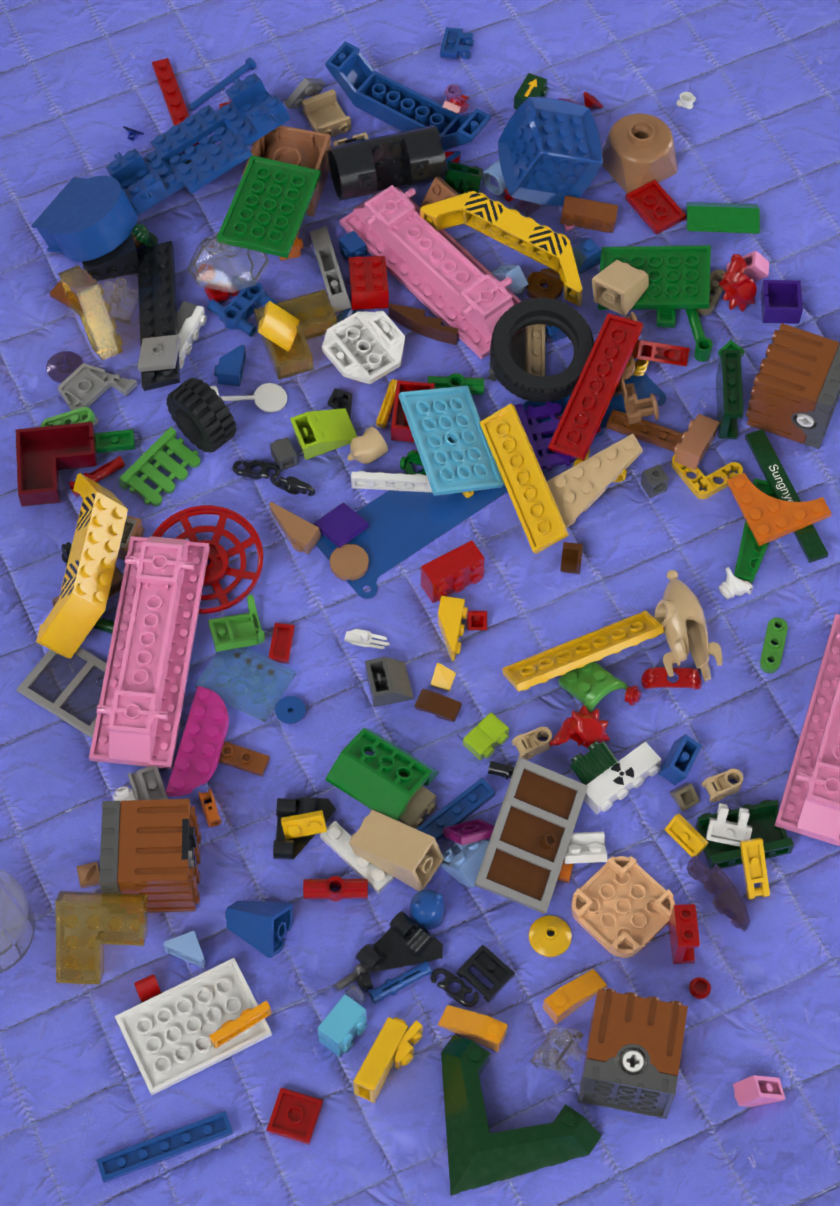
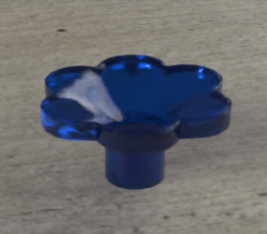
[123,126,144,141]

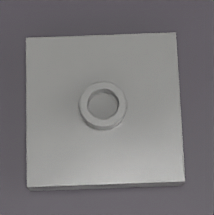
[137,335,180,372]

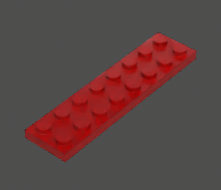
[548,313,644,461]

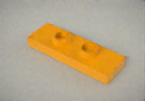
[209,1001,272,1049]

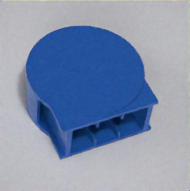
[31,176,138,262]

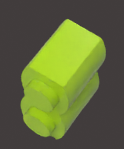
[463,712,509,761]

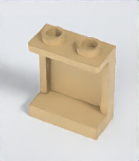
[302,89,351,138]

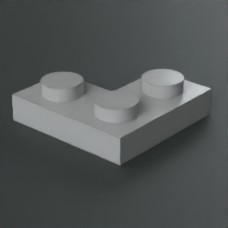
[284,78,326,109]

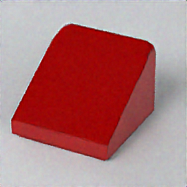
[134,974,161,1003]

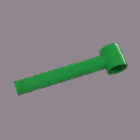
[685,309,713,362]

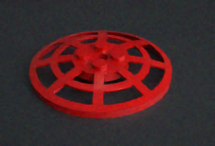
[152,505,264,614]

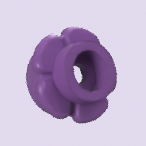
[444,84,461,99]

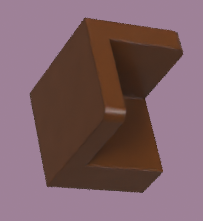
[560,542,583,574]

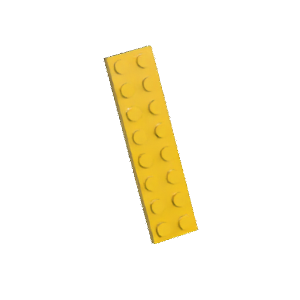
[479,403,569,554]
[502,610,664,692]

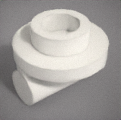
[113,786,136,802]

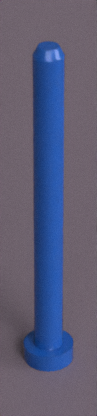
[189,57,256,110]

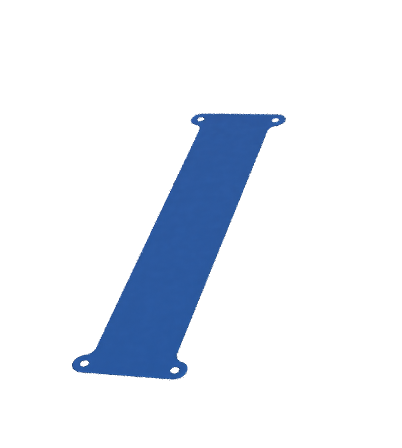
[313,373,666,599]

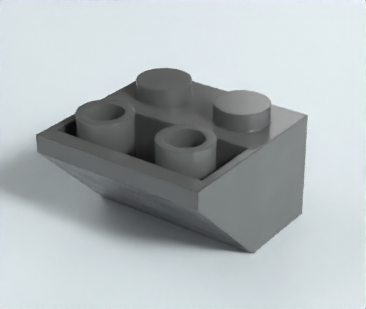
[365,657,413,707]

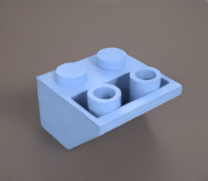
[440,839,489,888]

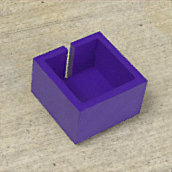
[761,280,803,324]

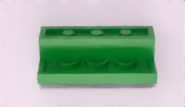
[686,202,760,234]

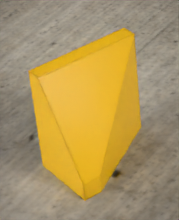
[430,663,456,692]

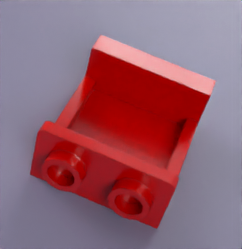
[668,904,700,964]

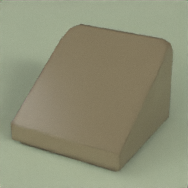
[670,783,700,811]

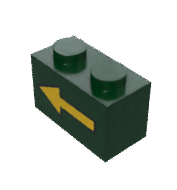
[514,73,549,109]

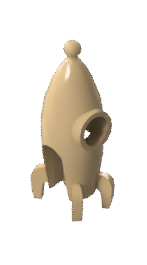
[654,570,723,682]

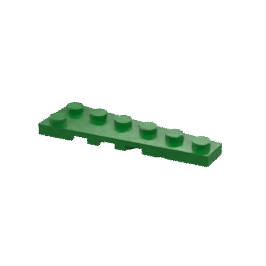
[734,478,775,584]

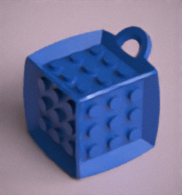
[498,97,603,206]

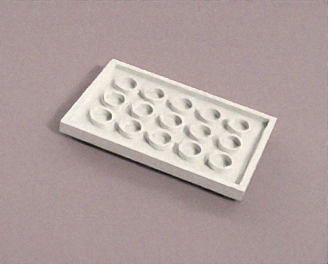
[115,958,272,1096]

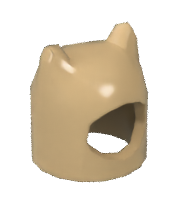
[347,426,388,464]

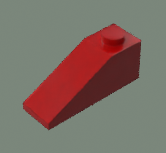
[631,339,690,366]

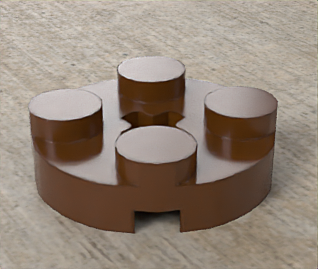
[526,269,563,300]

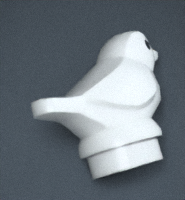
[718,567,753,600]

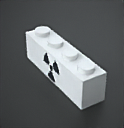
[584,742,662,815]

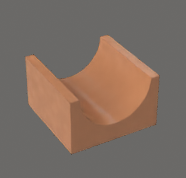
[242,125,331,217]

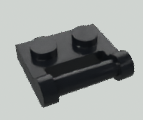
[456,945,515,1003]

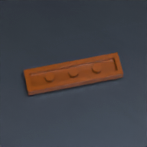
[606,409,683,452]

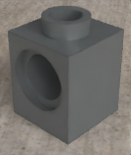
[270,437,298,472]
[641,464,669,498]

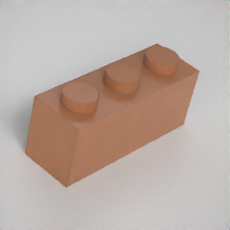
[674,414,720,470]

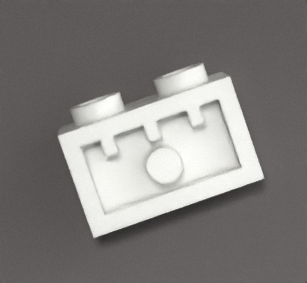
[564,832,607,864]

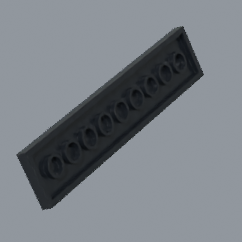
[137,241,180,391]

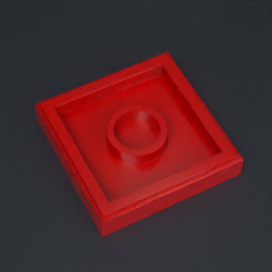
[266,1088,323,1145]

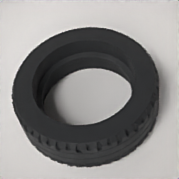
[490,298,594,403]

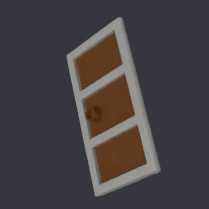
[474,758,588,914]

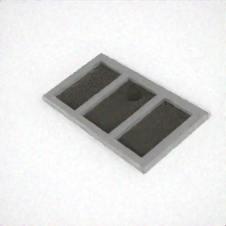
[17,647,107,739]

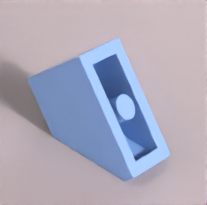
[491,265,528,295]

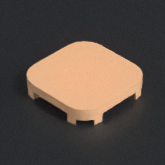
[571,856,675,958]

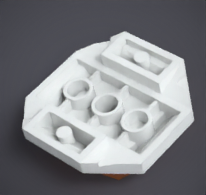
[322,311,405,384]

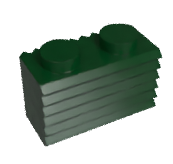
[570,740,618,785]

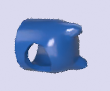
[410,889,445,930]

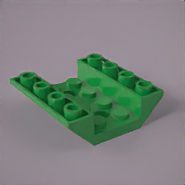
[325,728,439,821]

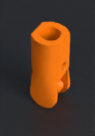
[198,788,222,827]

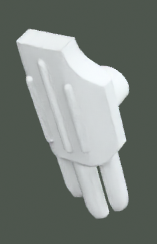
[344,629,390,649]

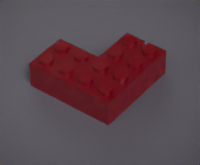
[16,422,97,507]

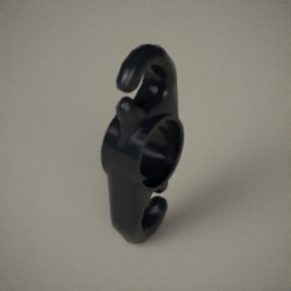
[232,460,280,480]
[270,475,315,496]
[430,968,479,1007]

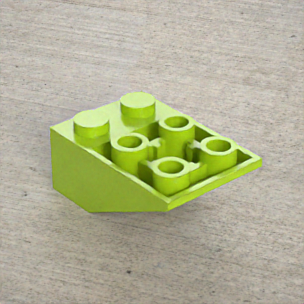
[290,408,357,460]

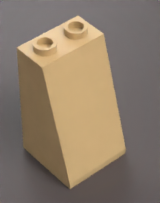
[349,810,444,891]

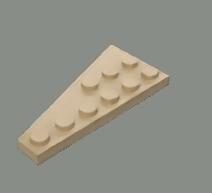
[547,434,643,529]

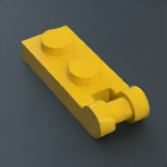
[740,838,770,900]

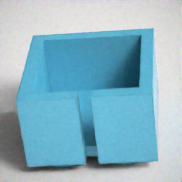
[317,994,367,1057]

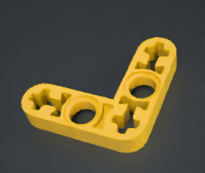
[671,454,743,499]

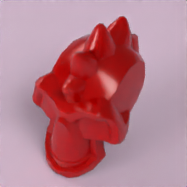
[718,254,757,312]
[549,705,610,749]

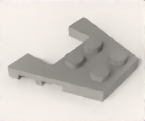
[57,363,137,426]

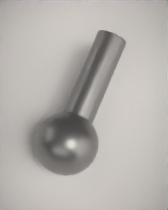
[334,963,371,991]

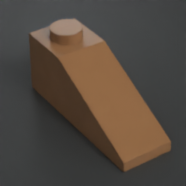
[269,502,321,554]

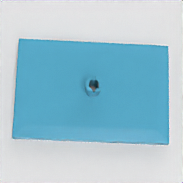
[398,386,504,496]

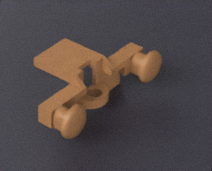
[613,312,659,424]

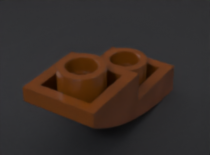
[414,689,462,722]

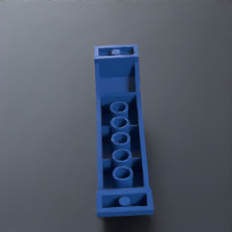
[325,41,491,151]

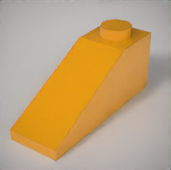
[543,969,607,1025]
[438,1005,508,1052]

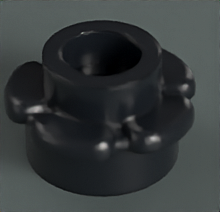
[356,972,373,992]

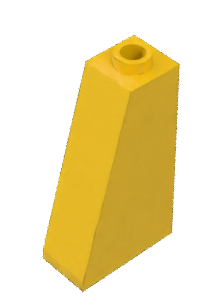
[353,1017,408,1103]

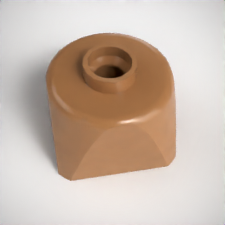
[602,113,677,193]

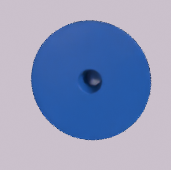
[275,696,306,724]

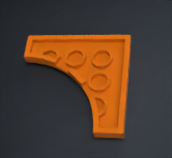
[727,473,831,546]

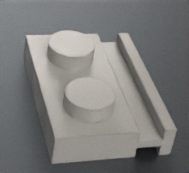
[128,766,168,800]

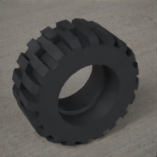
[166,378,236,453]

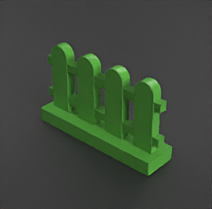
[119,427,200,507]

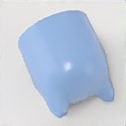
[482,160,506,195]

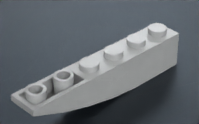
[310,226,352,313]

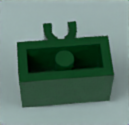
[444,161,483,193]

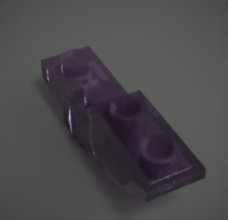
[687,856,750,932]

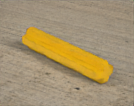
[376,379,397,428]

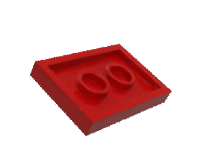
[625,180,686,235]

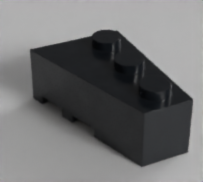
[82,233,139,283]

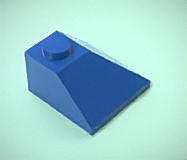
[570,237,602,275]

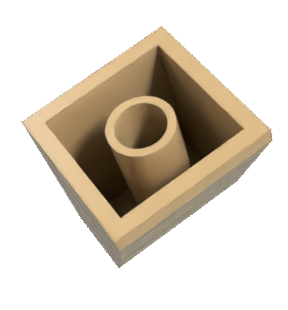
[592,260,649,316]

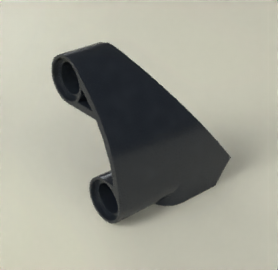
[273,797,336,860]
[356,911,443,972]

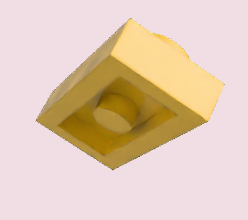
[281,810,327,840]
[664,814,709,859]

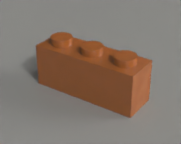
[560,196,618,233]

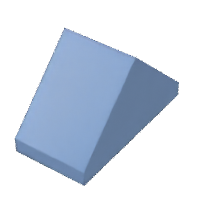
[163,931,206,969]

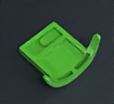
[208,594,265,652]
[558,661,628,713]

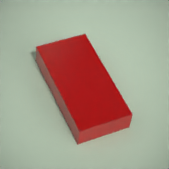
[268,623,295,664]

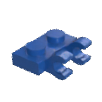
[440,27,474,59]

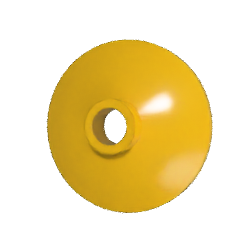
[529,915,572,957]

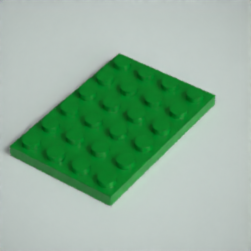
[217,155,321,258]
[598,245,711,310]

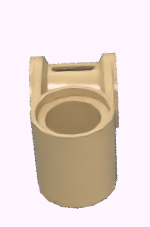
[512,727,552,760]
[701,769,743,803]

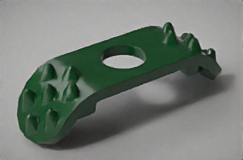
[132,224,158,248]

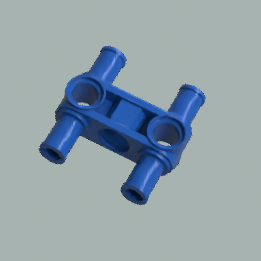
[207,275,280,337]

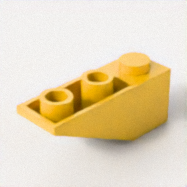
[438,596,468,661]

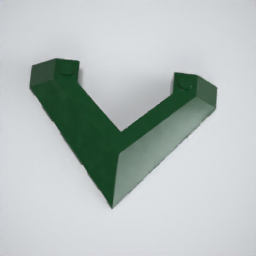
[441,1035,601,1196]

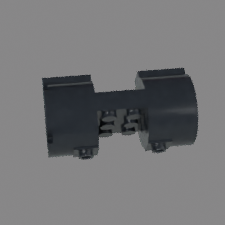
[327,125,446,201]

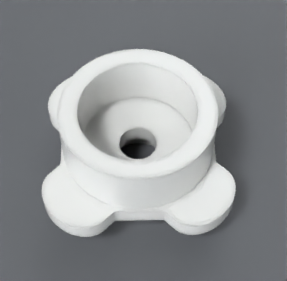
[676,92,696,109]

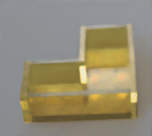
[58,265,123,361]
[254,289,337,380]
[55,891,148,985]

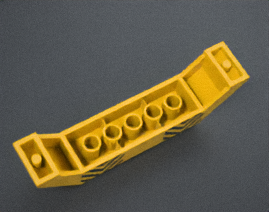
[420,191,583,307]
[36,473,128,659]

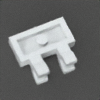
[706,803,752,847]

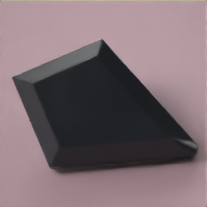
[328,388,352,419]

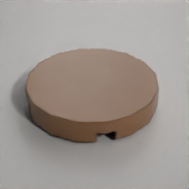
[330,544,369,581]

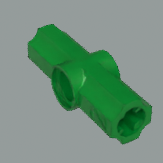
[428,373,484,395]

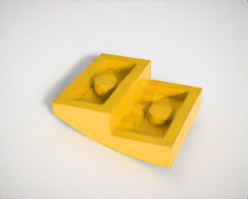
[258,301,299,351]

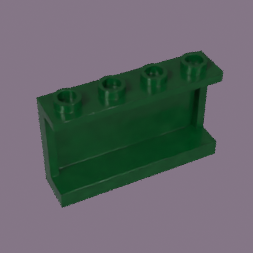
[716,350,743,439]
[695,800,794,871]

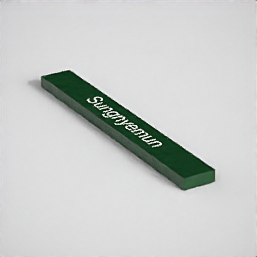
[745,429,828,563]

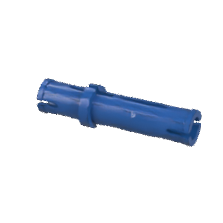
[369,961,432,1004]

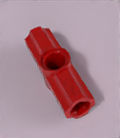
[303,876,368,902]

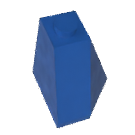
[225,901,293,958]

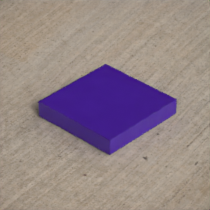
[314,502,369,548]

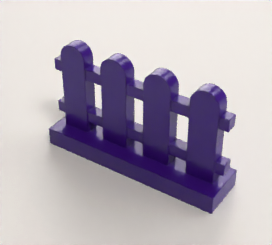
[515,401,576,471]

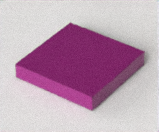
[443,819,494,845]

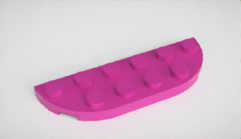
[166,686,229,797]

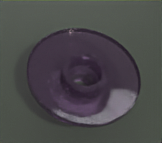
[46,351,83,383]

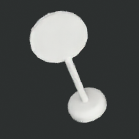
[210,383,287,413]

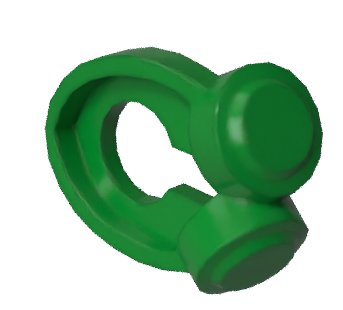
[400,450,426,475]

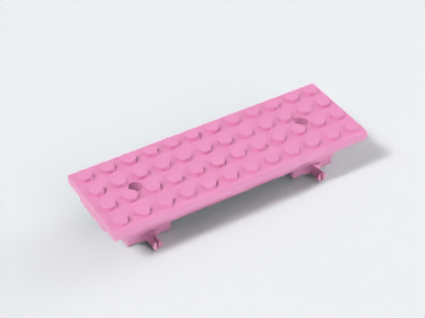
[340,185,526,359]
[89,536,210,769]
[774,614,840,846]

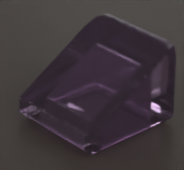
[514,200,540,217]

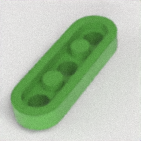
[40,407,95,427]
[759,618,788,673]

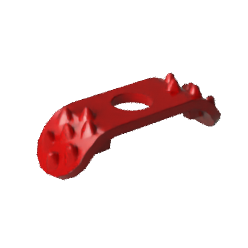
[641,667,701,690]

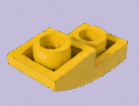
[395,1020,423,1069]

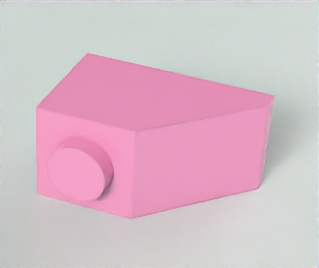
[726,251,769,282]
[733,1075,786,1107]

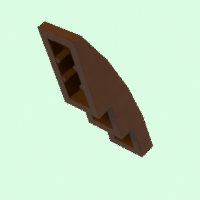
[388,303,458,345]

